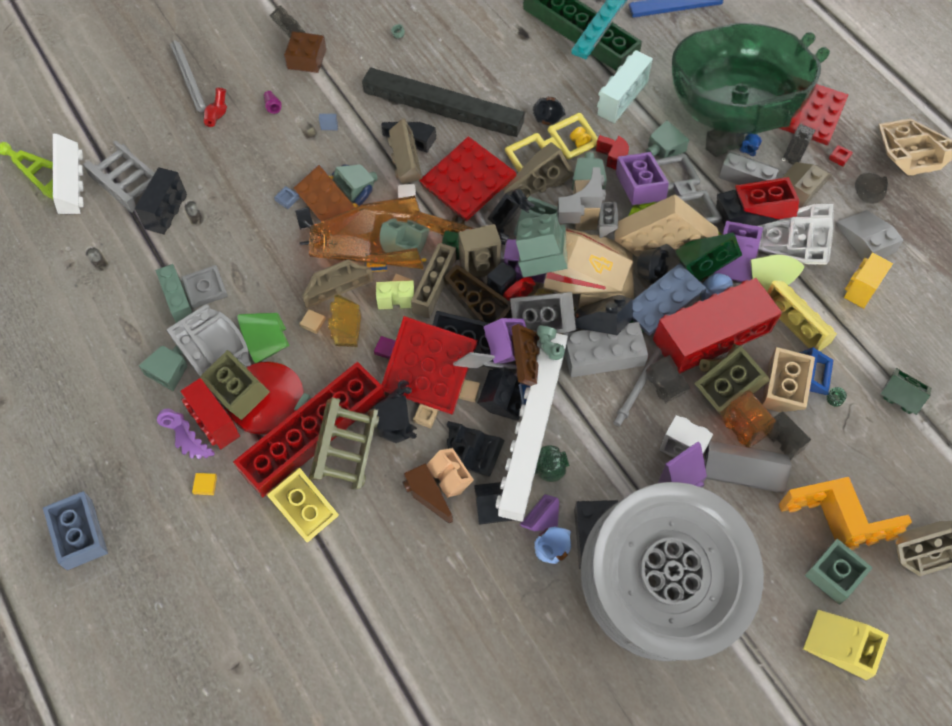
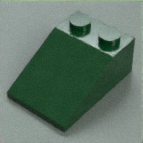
[675,233,742,282]

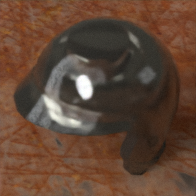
[855,172,888,204]

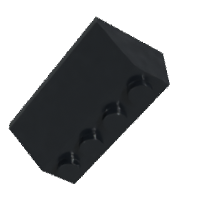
[432,311,499,369]

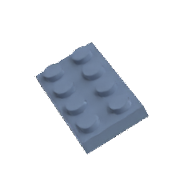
[632,263,706,336]

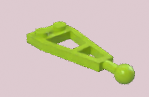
[0,142,53,200]

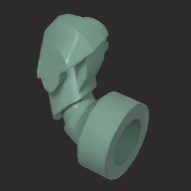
[536,325,565,360]

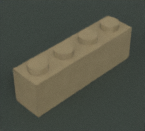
[411,243,456,318]

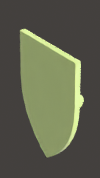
[750,254,805,292]

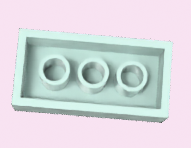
[597,50,653,124]

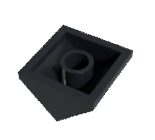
[474,482,515,525]

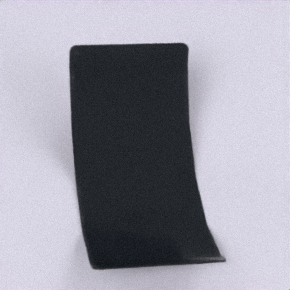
[295,207,314,230]

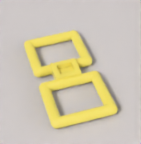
[504,113,598,172]

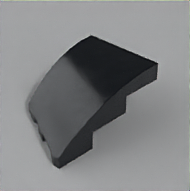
[447,421,505,477]

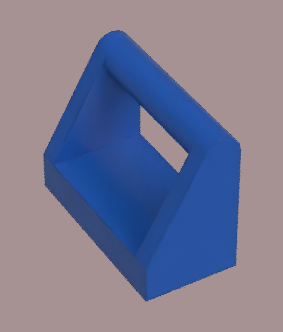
[799,347,834,395]

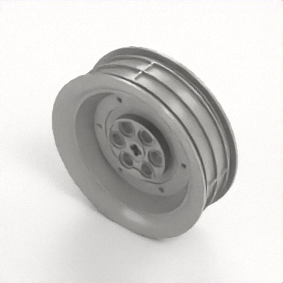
[581,482,764,661]

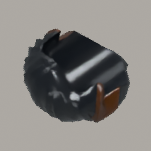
[532,96,566,126]

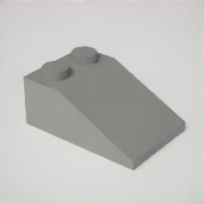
[836,210,904,260]

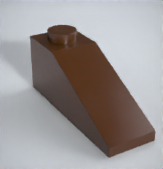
[402,463,453,524]

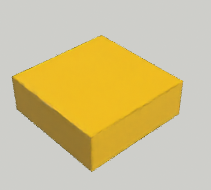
[192,473,217,495]

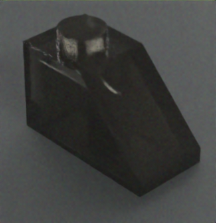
[782,124,816,165]

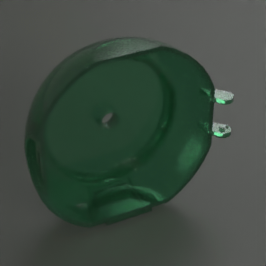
[671,23,830,134]

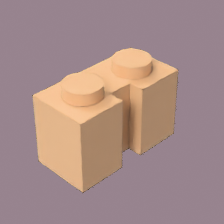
[427,448,474,498]

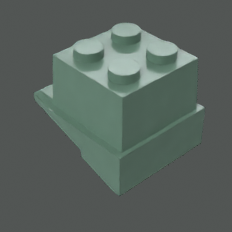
[516,213,568,277]

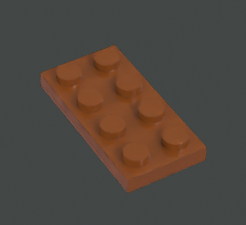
[294,165,360,236]

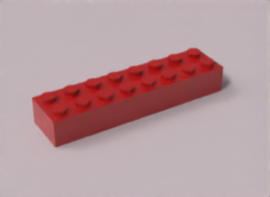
[233,361,385,498]

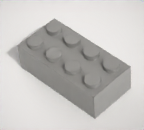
[564,322,648,377]

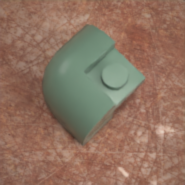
[380,218,430,259]

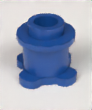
[740,133,762,156]

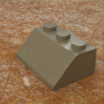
[388,119,422,184]

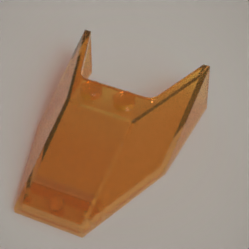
[309,195,424,269]

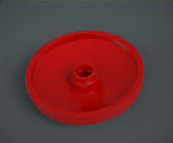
[226,362,304,435]

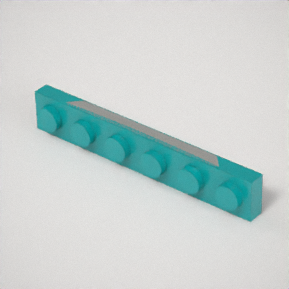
[571,0,627,60]

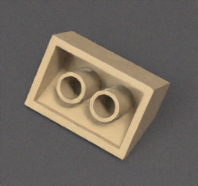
[761,347,815,412]

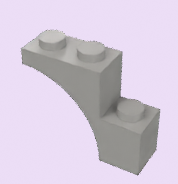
[557,167,605,223]

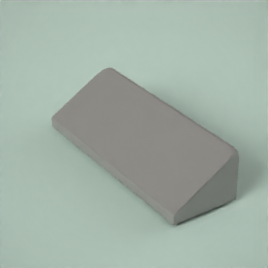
[599,202,618,238]

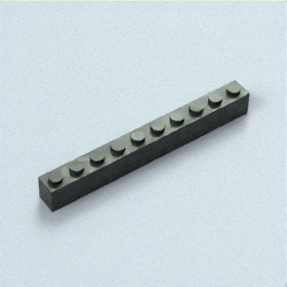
[362,67,524,138]

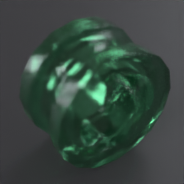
[826,387,847,407]

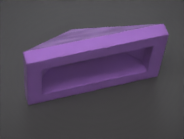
[520,494,559,531]

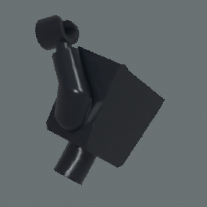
[487,189,534,245]
[365,380,417,443]

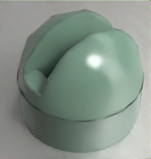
[391,24,405,39]

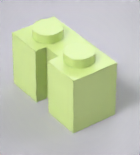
[376,281,415,309]

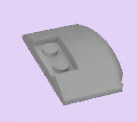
[166,304,251,392]

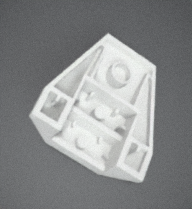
[758,204,834,264]

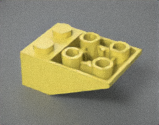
[803,610,889,680]

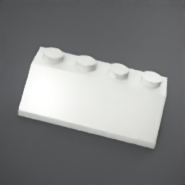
[53,134,84,214]

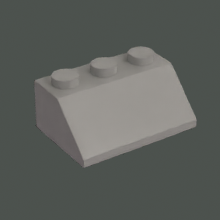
[719,151,780,185]

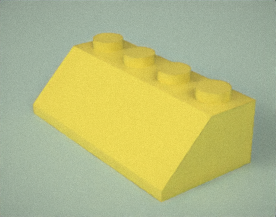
[767,281,837,351]

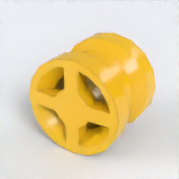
[570,127,591,148]

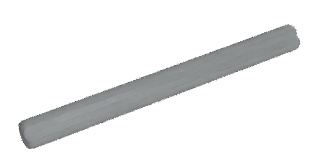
[170,40,206,113]

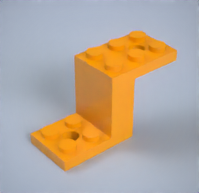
[779,477,912,550]

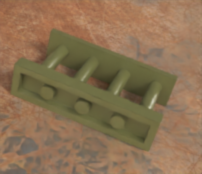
[309,398,379,490]

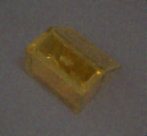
[328,294,362,347]

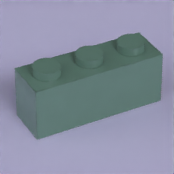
[155,264,193,323]

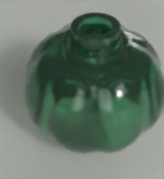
[535,445,569,482]

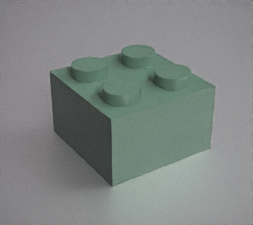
[805,539,873,605]

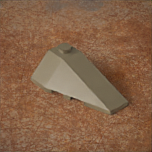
[503,142,574,198]

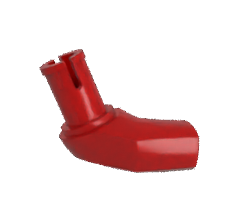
[204,87,228,127]

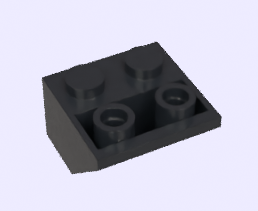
[477,367,523,421]

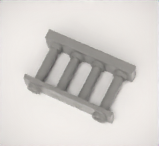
[83,140,156,213]

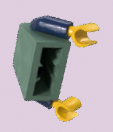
[330,164,378,208]

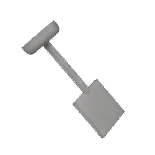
[453,352,517,376]

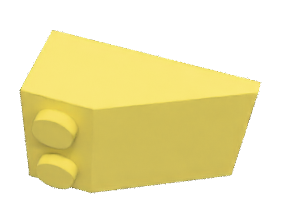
[266,468,339,542]

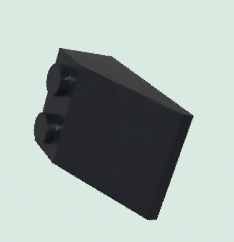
[716,190,780,226]
[574,295,633,335]

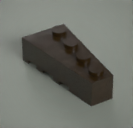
[445,264,512,323]

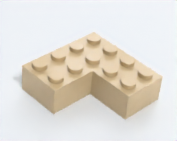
[615,194,718,257]

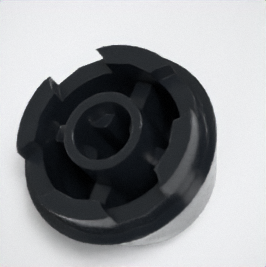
[637,247,669,284]

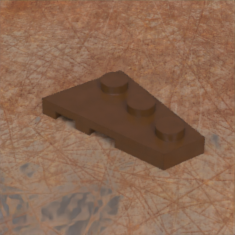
[511,324,540,386]

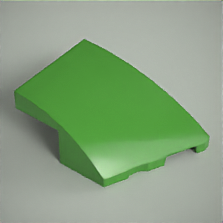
[237,313,290,364]

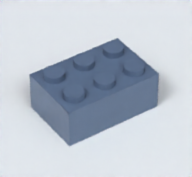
[43,491,108,570]

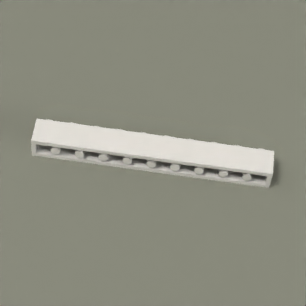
[495,333,568,522]

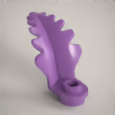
[157,409,215,459]

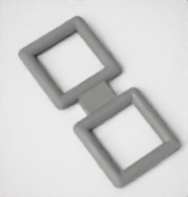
[656,154,722,224]

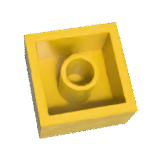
[844,253,893,309]

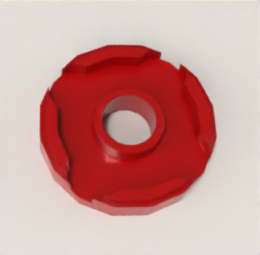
[503,277,536,302]

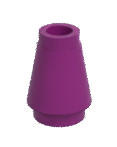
[264,91,282,114]

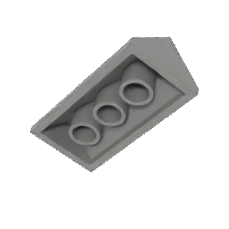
[705,441,792,493]

